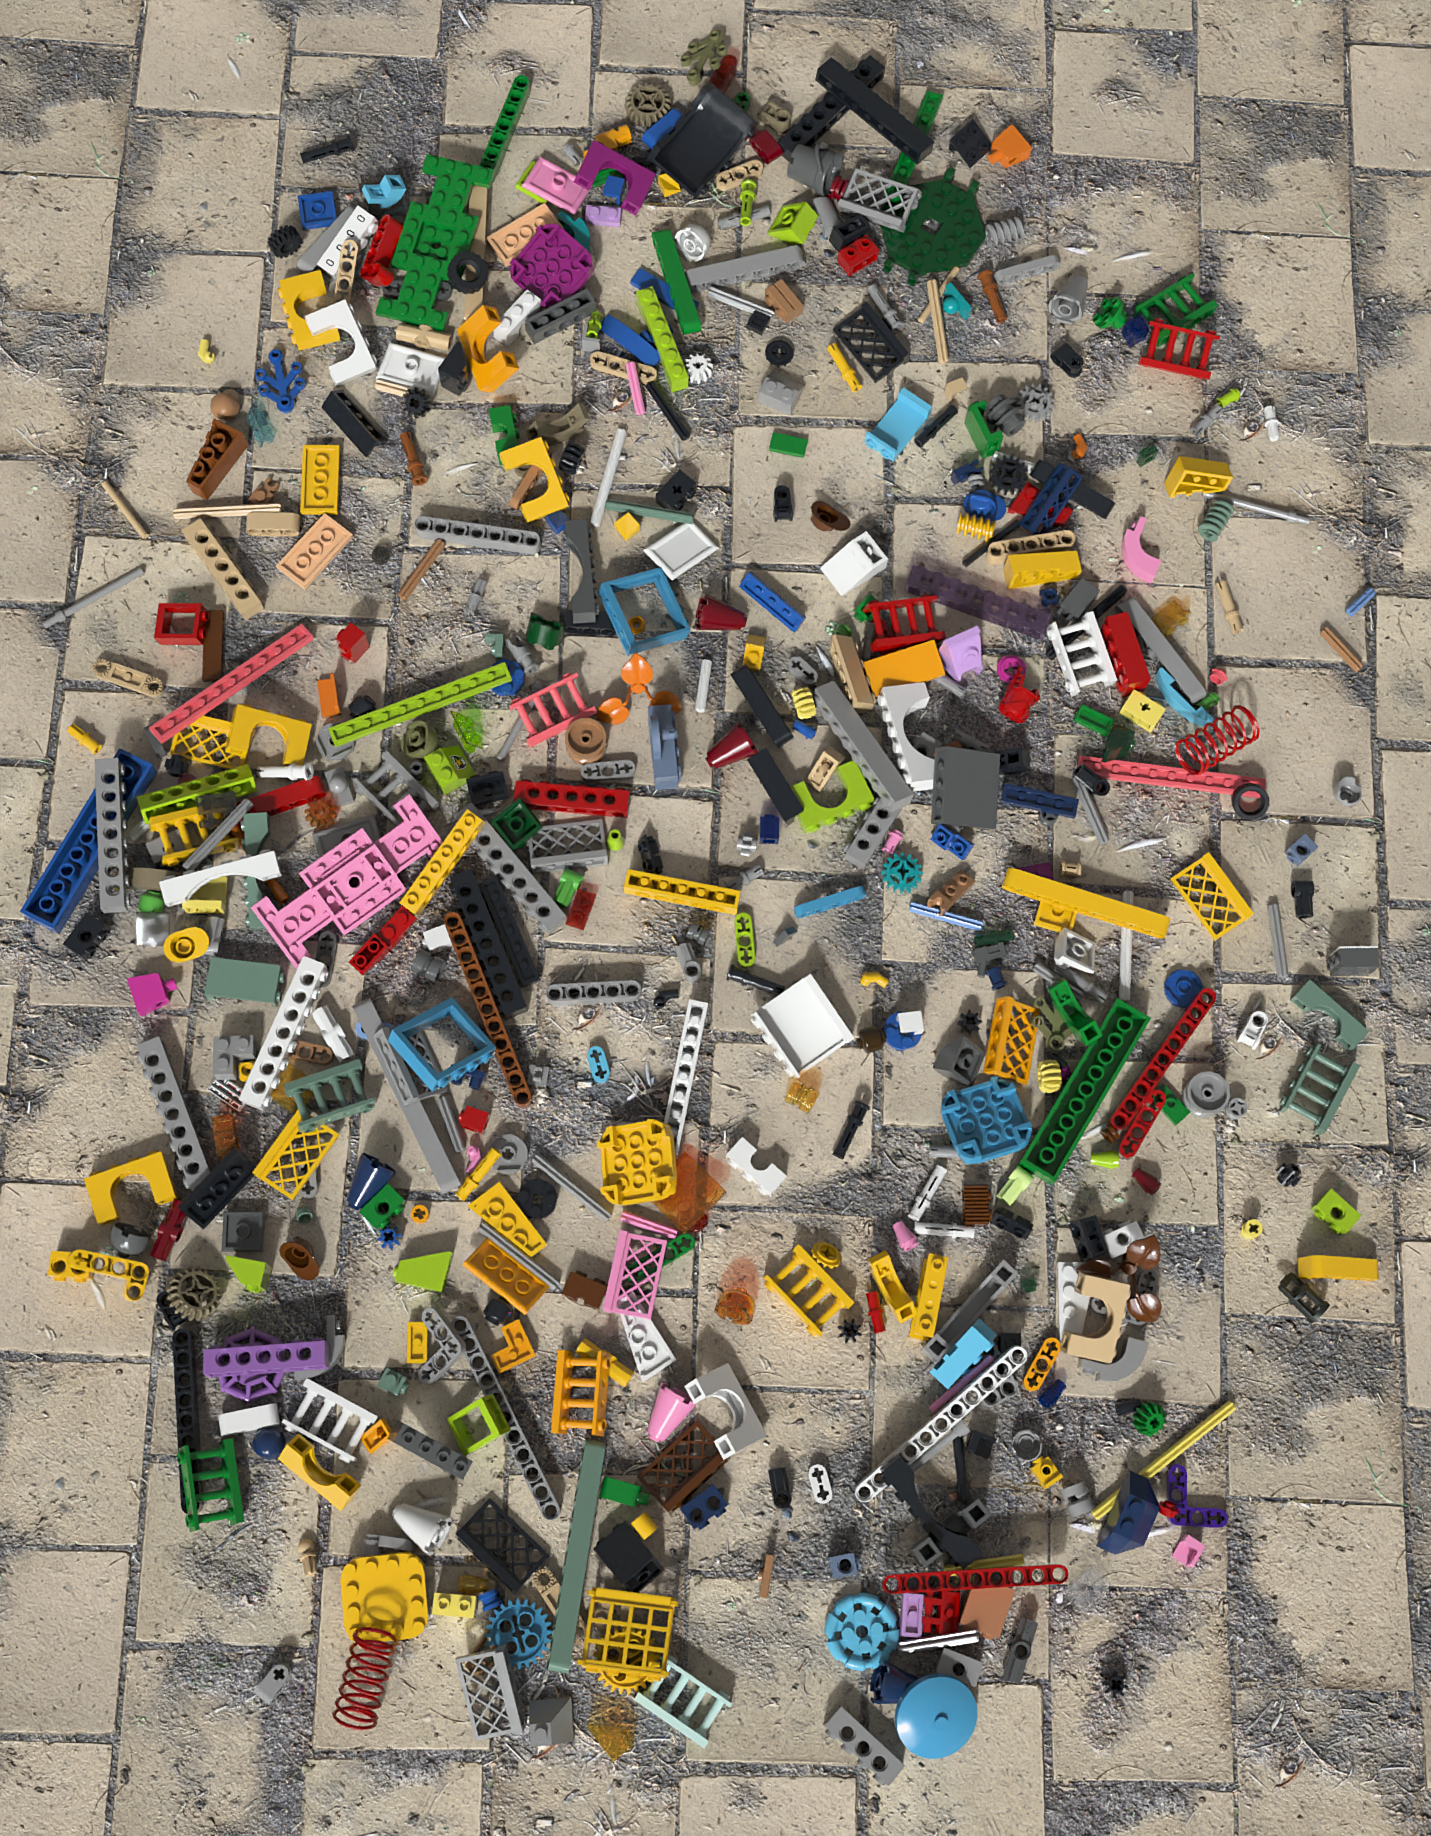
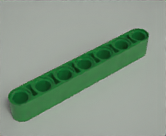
[479,75,530,183]
[652,229,701,335]

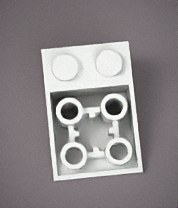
[820,531,888,597]

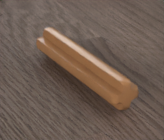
[1320,627,1364,672]

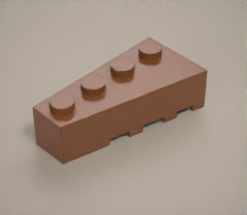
[186,418,249,500]

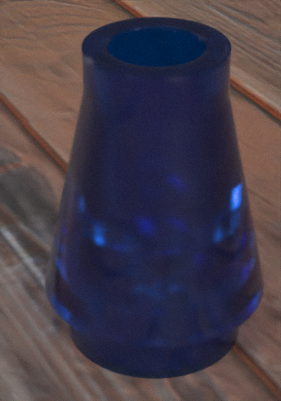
[1037,1379,1066,1409]

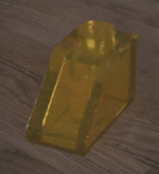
[587,1723,634,1762]

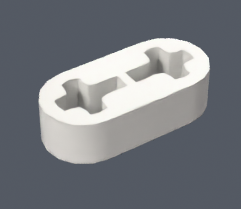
[808,1464,832,1504]

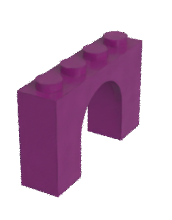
[574,140,656,216]

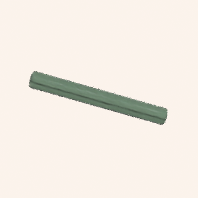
[605,499,694,524]

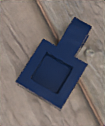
[951,459,984,485]

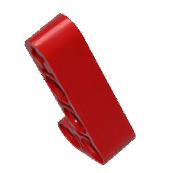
[360,214,403,286]

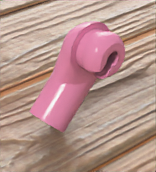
[465,1145,483,1174]

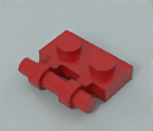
[921,1591,961,1634]

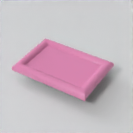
[522,157,592,215]

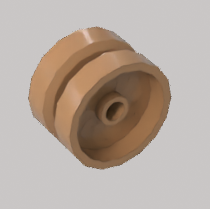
[565,718,607,765]

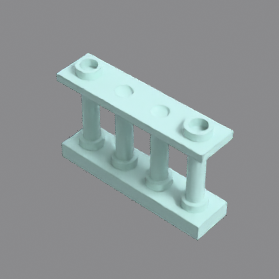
[634,1654,732,1749]

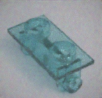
[246,407,274,448]

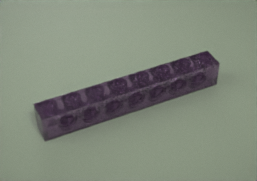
[904,565,1052,641]

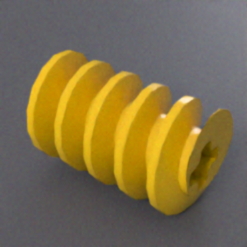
[956,511,996,542]

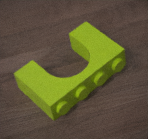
[790,761,874,834]

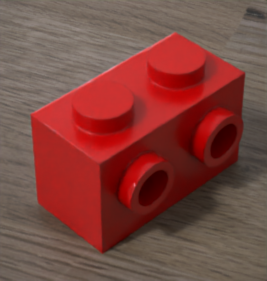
[837,235,879,277]
[336,622,370,663]

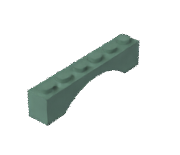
[241,812,271,931]

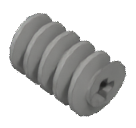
[985,216,1024,247]

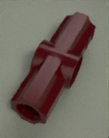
[150,1199,187,1262]

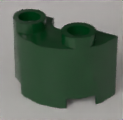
[526,612,566,650]

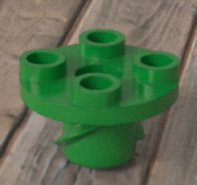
[1092,296,1127,329]

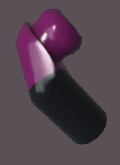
[1049,1053,1071,1081]

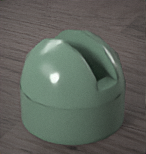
[296,1205,313,1223]

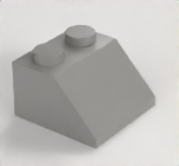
[758,371,805,416]

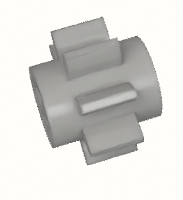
[737,832,757,857]

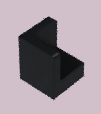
[965,1430,997,1459]

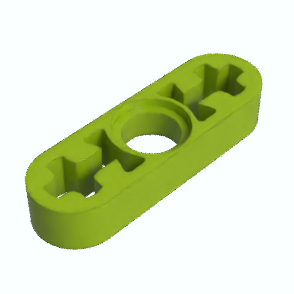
[734,913,755,969]

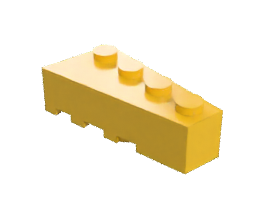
[1003,550,1082,590]

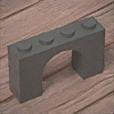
[908,1498,992,1567]

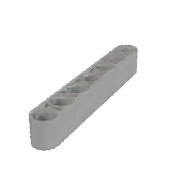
[685,245,805,293]
[414,516,541,554]
[1115,597,1207,706]

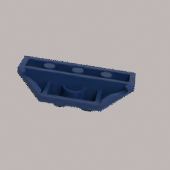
[1096,1470,1160,1555]

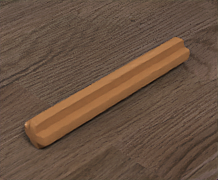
[398,539,445,601]

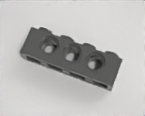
[525,289,596,344]
[387,1420,473,1480]

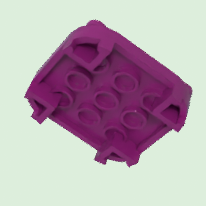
[510,223,596,309]

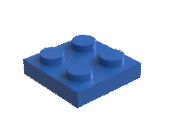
[297,191,337,230]

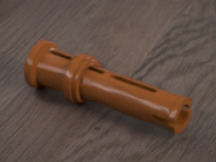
[977,270,1007,324]
[400,432,428,486]

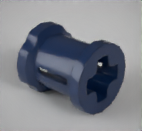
[985,966,1008,991]

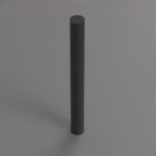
[962,519,1020,567]

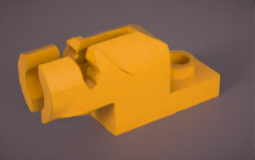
[583,124,632,159]

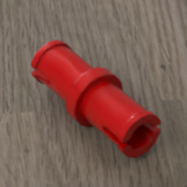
[865,1291,886,1333]

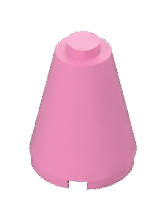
[647,1382,697,1443]

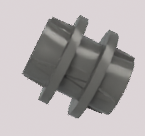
[985,394,1026,437]

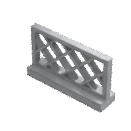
[837,169,919,233]
[528,819,608,874]
[373,1026,448,1106]
[455,1644,526,1741]

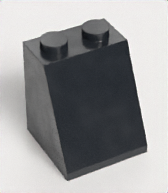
[593,1521,665,1593]

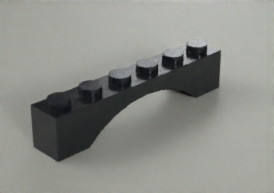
[880,1454,982,1570]

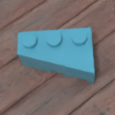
[930,1318,997,1389]

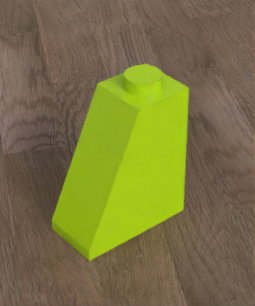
[393,1251,454,1294]

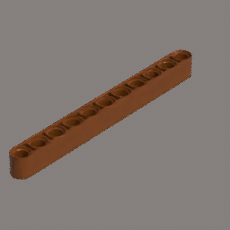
[444,912,532,1109]

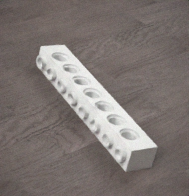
[239,956,328,1111]
[664,999,708,1159]

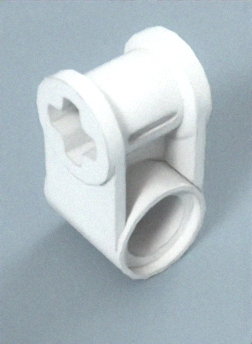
[1236,1011,1268,1050]

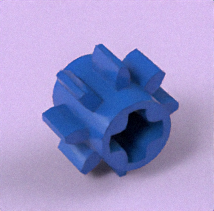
[377,1225,403,1251]

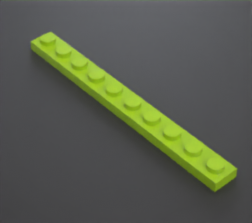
[328,662,512,747]

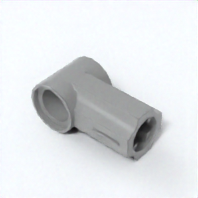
[204,916,225,956]
[675,943,701,983]

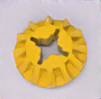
[811,1242,842,1269]

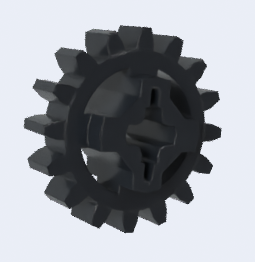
[989,455,1028,496]

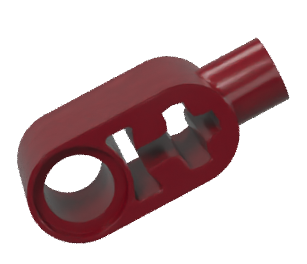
[749,128,783,165]

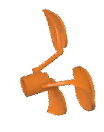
[596,652,682,725]

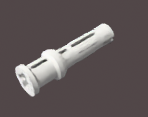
[257,763,314,780]

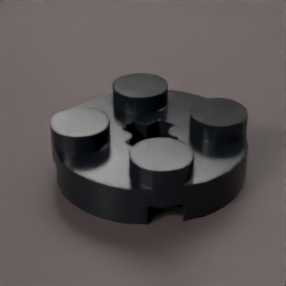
[518,1178,557,1219]

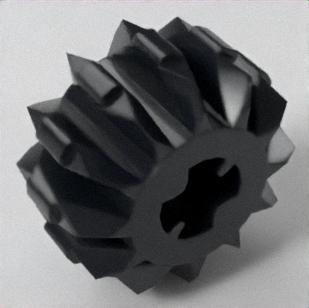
[401,387,432,419]
[559,443,584,475]

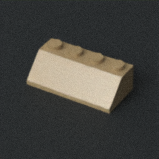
[829,634,876,714]

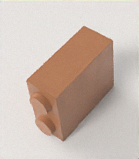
[958,1574,1015,1641]

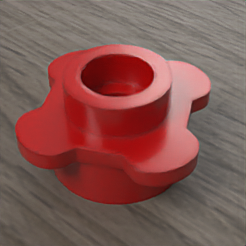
[1158,1500,1179,1518]

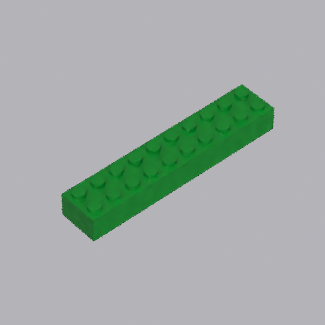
[1017,998,1151,1185]

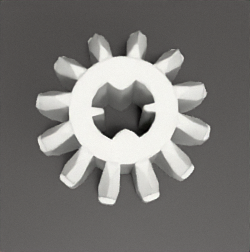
[684,352,713,384]

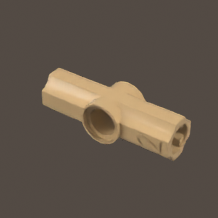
[396,323,452,350]

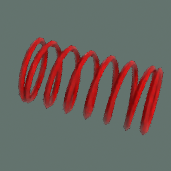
[1175,705,1260,775]
[332,1627,398,1730]

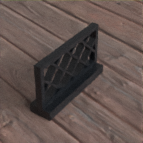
[833,301,910,383]
[455,1498,549,1595]

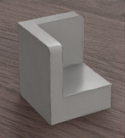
[582,325,603,352]

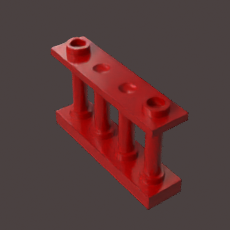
[1138,319,1220,380]
[863,594,946,652]

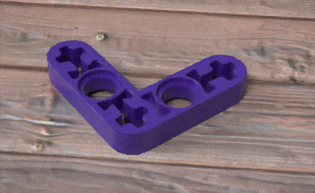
[1167,1464,1228,1528]

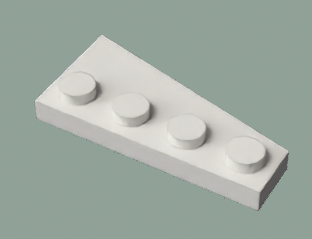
[1056,1262,1090,1343]

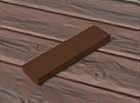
[202,610,224,682]

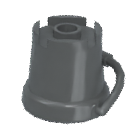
[787,142,843,197]

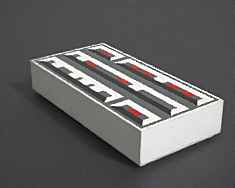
[207,1079,246,1112]

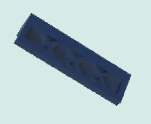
[1019,462,1083,535]
[1000,783,1079,819]

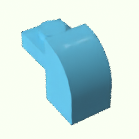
[362,175,406,208]

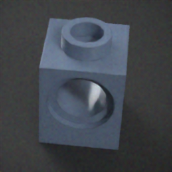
[1285,834,1318,867]
[828,1553,860,1579]

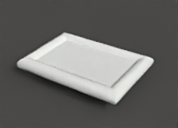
[376,342,445,396]
[643,522,719,581]

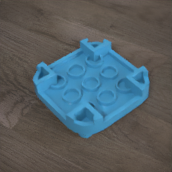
[941,1076,1032,1164]

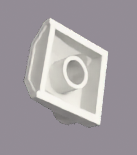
[1054,927,1096,974]

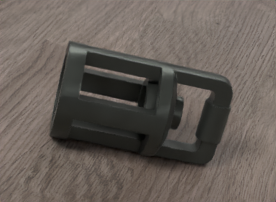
[1278,1272,1330,1324]

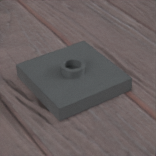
[221,1211,265,1252]

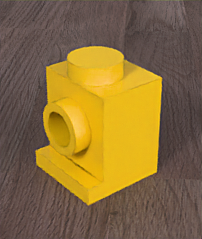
[1029,1455,1063,1489]

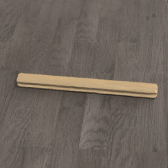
[173,503,282,519]

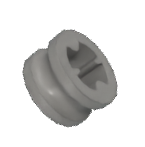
[967,475,985,490]

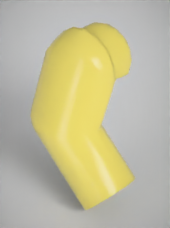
[198,339,215,364]

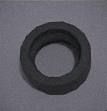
[1231,783,1270,820]

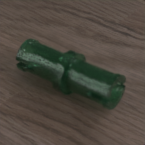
[974,928,1014,947]

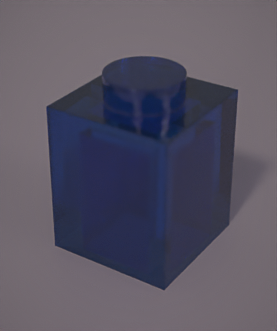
[1121,315,1149,347]
[759,814,779,844]

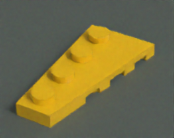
[468,1182,547,1258]

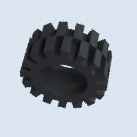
[267,225,303,258]

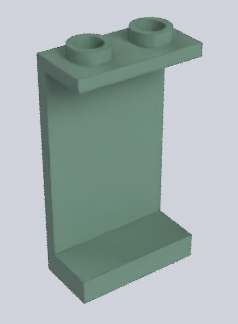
[204,957,286,1007]

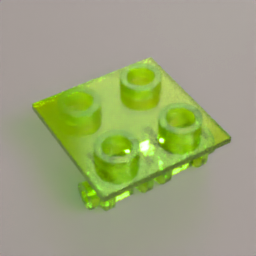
[450,710,484,754]

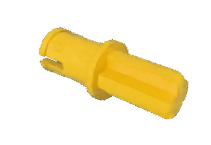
[67,724,102,754]

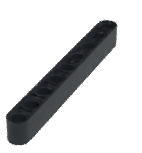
[172,1328,204,1514]

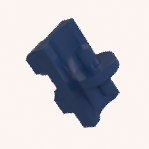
[451,1064,487,1090]

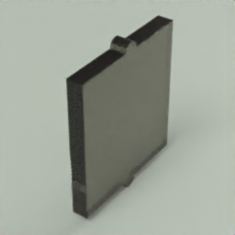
[136,910,170,947]

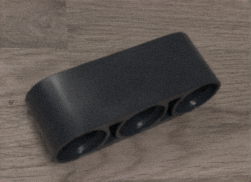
[563,610,616,636]

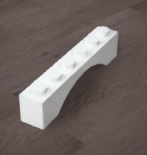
[159,849,282,907]

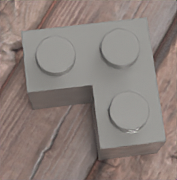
[213,1035,257,1081]

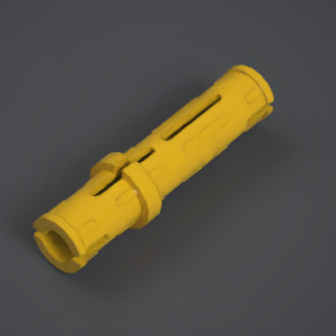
[827,343,862,393]
[455,1147,502,1201]

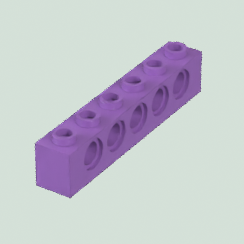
[203,1338,330,1378]

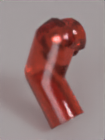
[680,1214,708,1233]

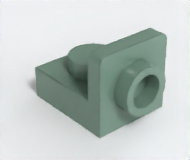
[485,632,505,662]
[377,1367,410,1397]

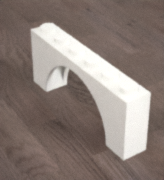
[877,682,935,792]

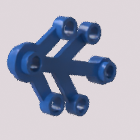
[255,349,306,413]

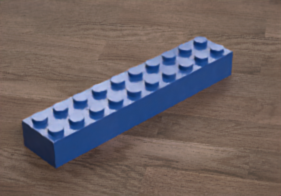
[20,748,157,934]

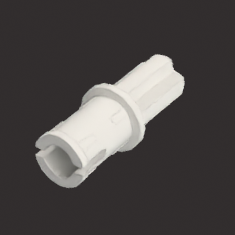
[1263,406,1279,442]

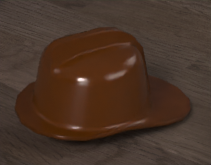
[810,501,851,531]
[279,1236,319,1280]

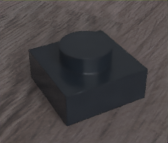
[746,311,770,336]

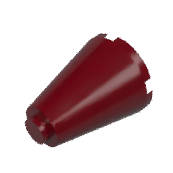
[694,593,747,631]
[705,721,758,769]

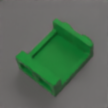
[964,400,1004,459]

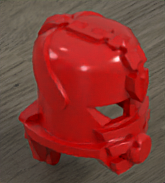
[998,666,1040,724]

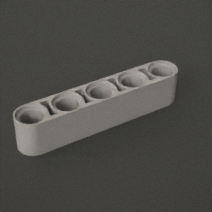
[297,205,356,273]
[546,980,641,1006]

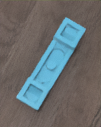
[1155,667,1214,728]

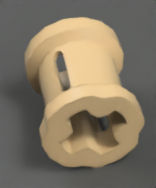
[1059,860,1081,878]

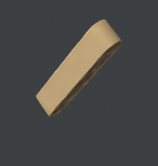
[986,530,1075,565]

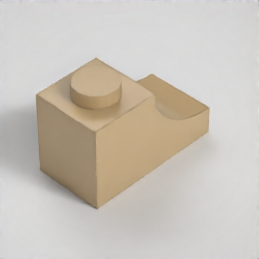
[805,747,846,792]

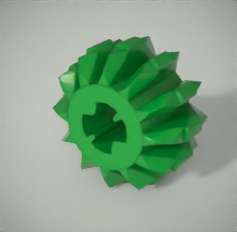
[1132,1400,1167,1437]

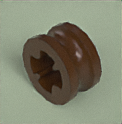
[1100,1124,1120,1144]

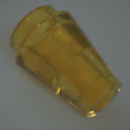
[457,1573,488,1594]

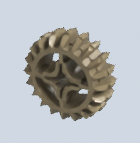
[625,82,671,128]
[166,1266,222,1321]

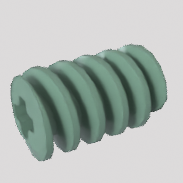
[1198,500,1235,542]

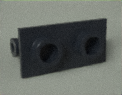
[637,835,664,874]
[990,1207,1034,1240]

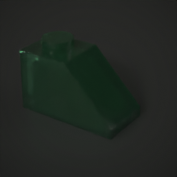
[1101,724,1136,763]

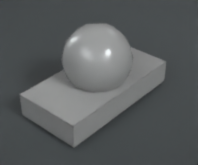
[324,767,354,808]

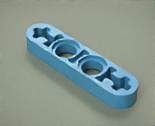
[793,886,867,918]

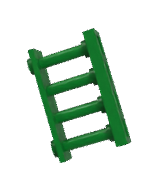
[1133,273,1218,348]
[177,1438,244,1532]

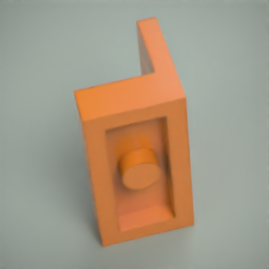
[317,673,341,718]

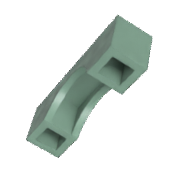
[1290,979,1369,1052]

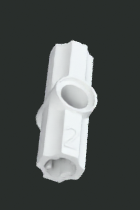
[312,1005,355,1064]

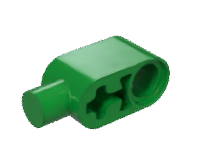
[599,1477,651,1507]

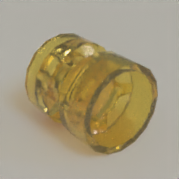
[784,1079,820,1114]

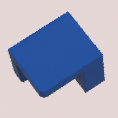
[603,175,625,206]

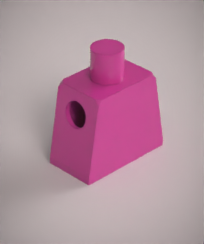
[127,973,178,1017]

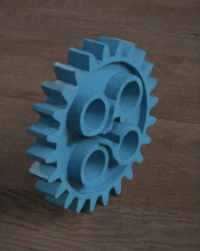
[484,1598,552,1670]

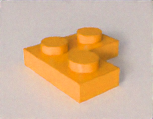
[491,1319,536,1374]

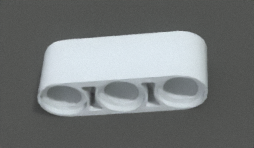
[218,1403,280,1436]

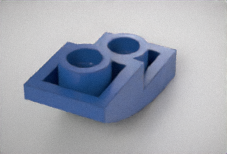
[930,824,975,860]

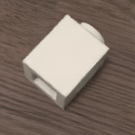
[421,924,453,954]

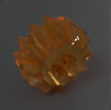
[304,797,337,830]

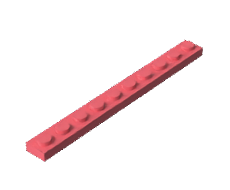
[149,624,314,744]
[1077,755,1266,799]

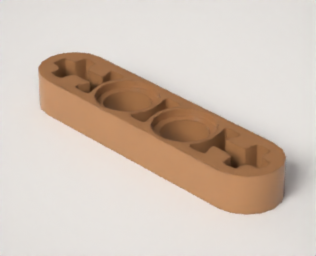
[509,451,552,511]

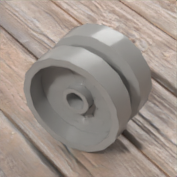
[1181,1071,1230,1118]

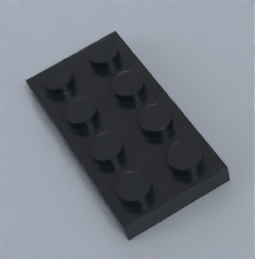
[178,1147,256,1230]

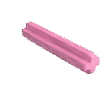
[626,362,645,415]
[620,1211,678,1239]

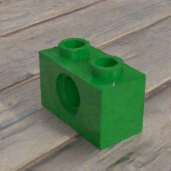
[359,1183,406,1231]

